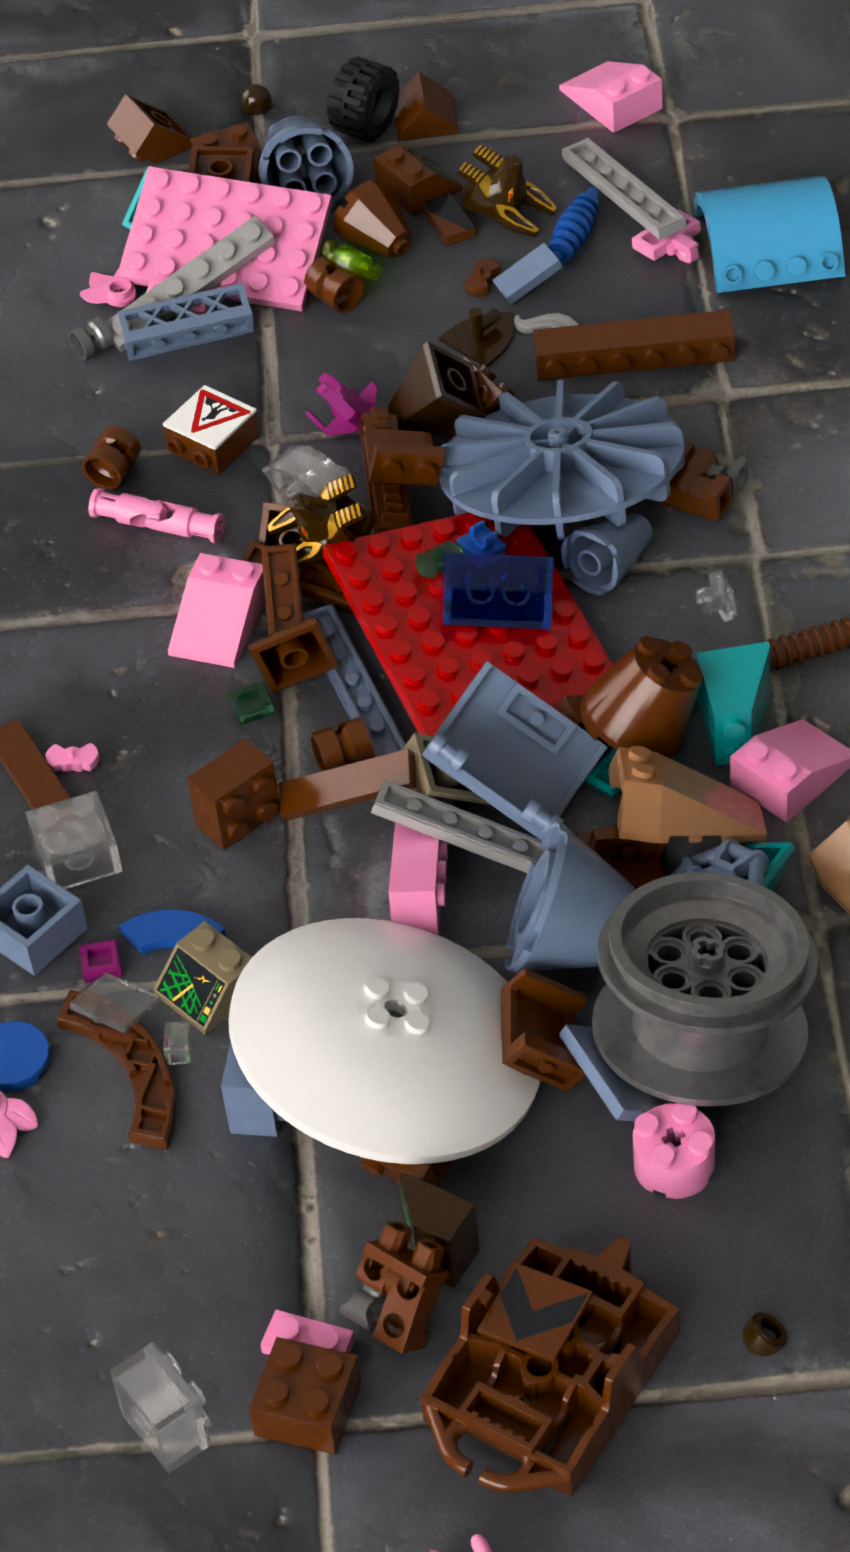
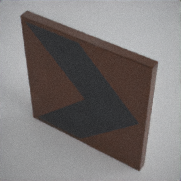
[477,1263,593,1363]

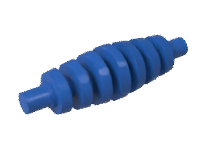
[548,187,599,264]

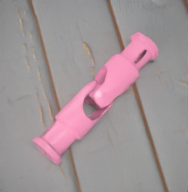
[88,488,226,543]

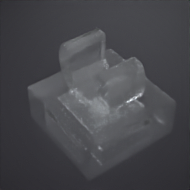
[695,570,738,622]

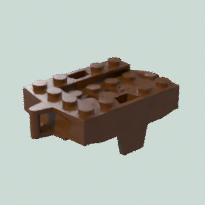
[421,1237,680,1497]

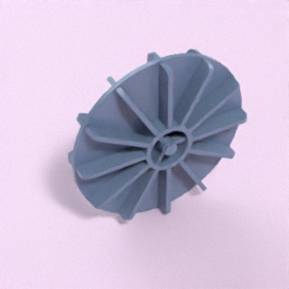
[439,380,685,540]

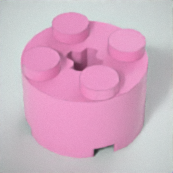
[633,1103,715,1199]

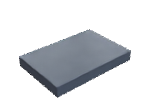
[559,1024,674,1121]

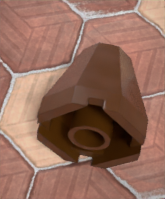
[333,179,412,258]

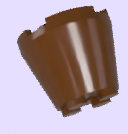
[579,636,702,758]

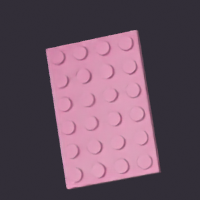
[117,166,333,312]

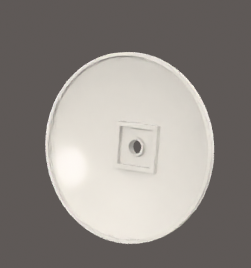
[228,918,540,1164]

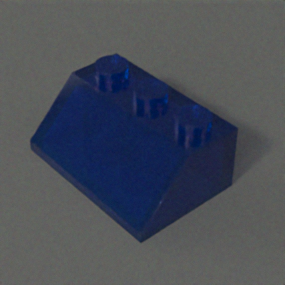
[441,552,554,629]

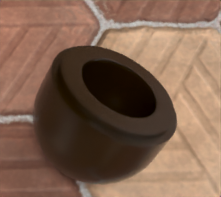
[241,84,272,115]
[742,1312,787,1356]

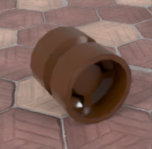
[304,256,365,313]
[82,426,141,489]
[310,717,375,771]

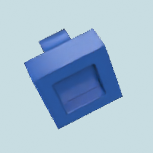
[456,520,507,569]

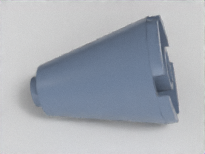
[561,513,653,595]

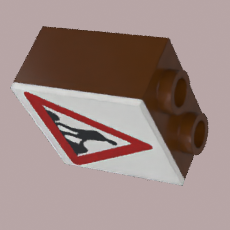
[163,385,260,475]

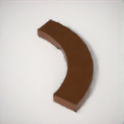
[57,990,176,1150]

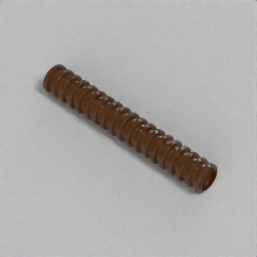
[695,617,850,672]

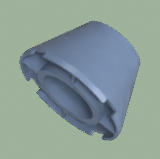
[504,822,635,973]

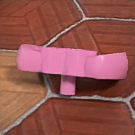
[45,743,100,773]

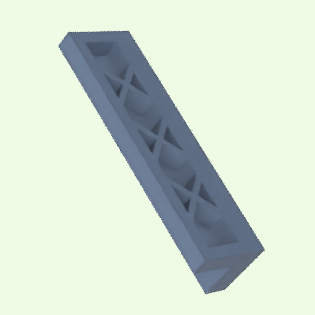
[117,283,254,361]

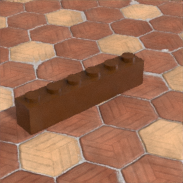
[533,310,735,381]

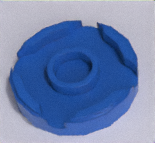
[0,1021,51,1092]

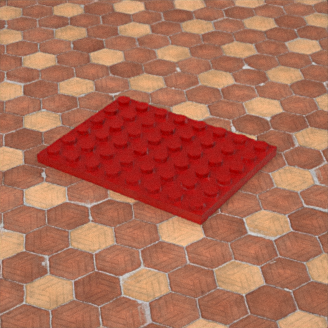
[322,512,613,736]

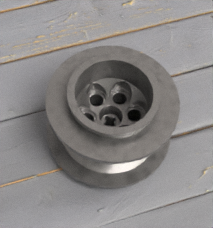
[592,872,818,1106]

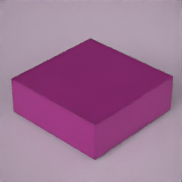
[79,939,123,983]

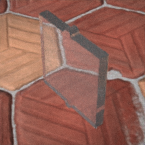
[70,972,160,1033]

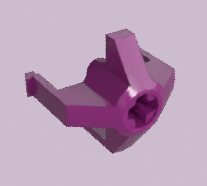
[305,371,378,436]

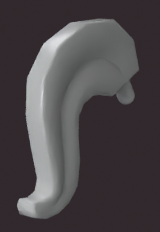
[514,313,579,334]

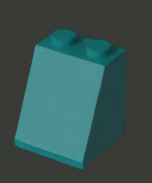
[696,641,770,766]

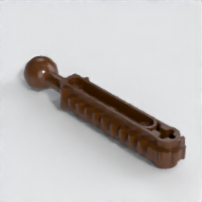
[359,407,412,534]

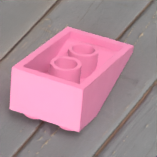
[559,61,663,133]
[168,553,266,668]
[730,719,850,823]

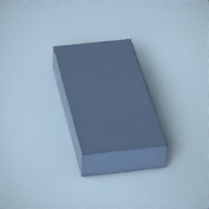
[492,243,563,305]

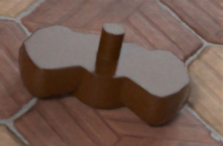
[464,259,501,297]

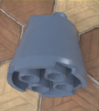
[259,115,353,209]

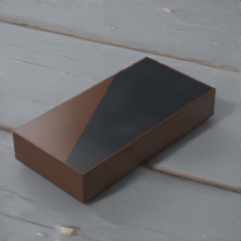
[421,193,476,246]

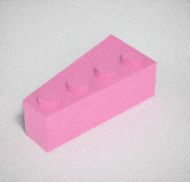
[389,823,449,936]

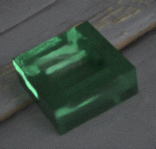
[227,681,274,725]

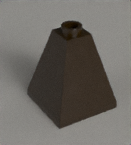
[388,341,486,433]

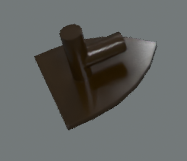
[438,308,515,367]

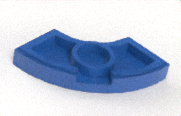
[119,910,226,955]

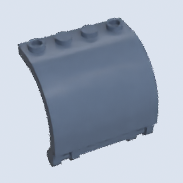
[422,661,608,841]

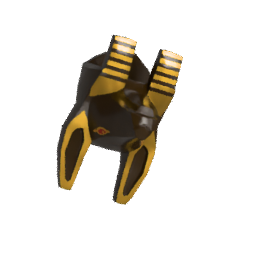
[457,145,557,237]
[268,474,375,567]

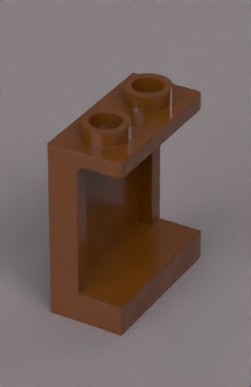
[501,969,587,1092]

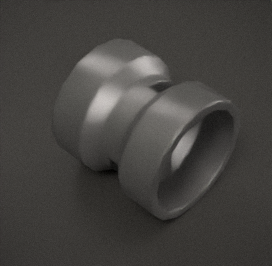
[68,317,113,360]

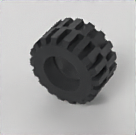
[327,56,400,142]

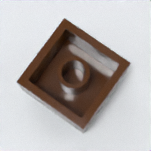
[187,739,280,850]
[249,1337,362,1455]

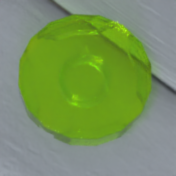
[321,240,383,280]

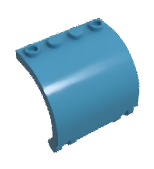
[693,176,846,293]

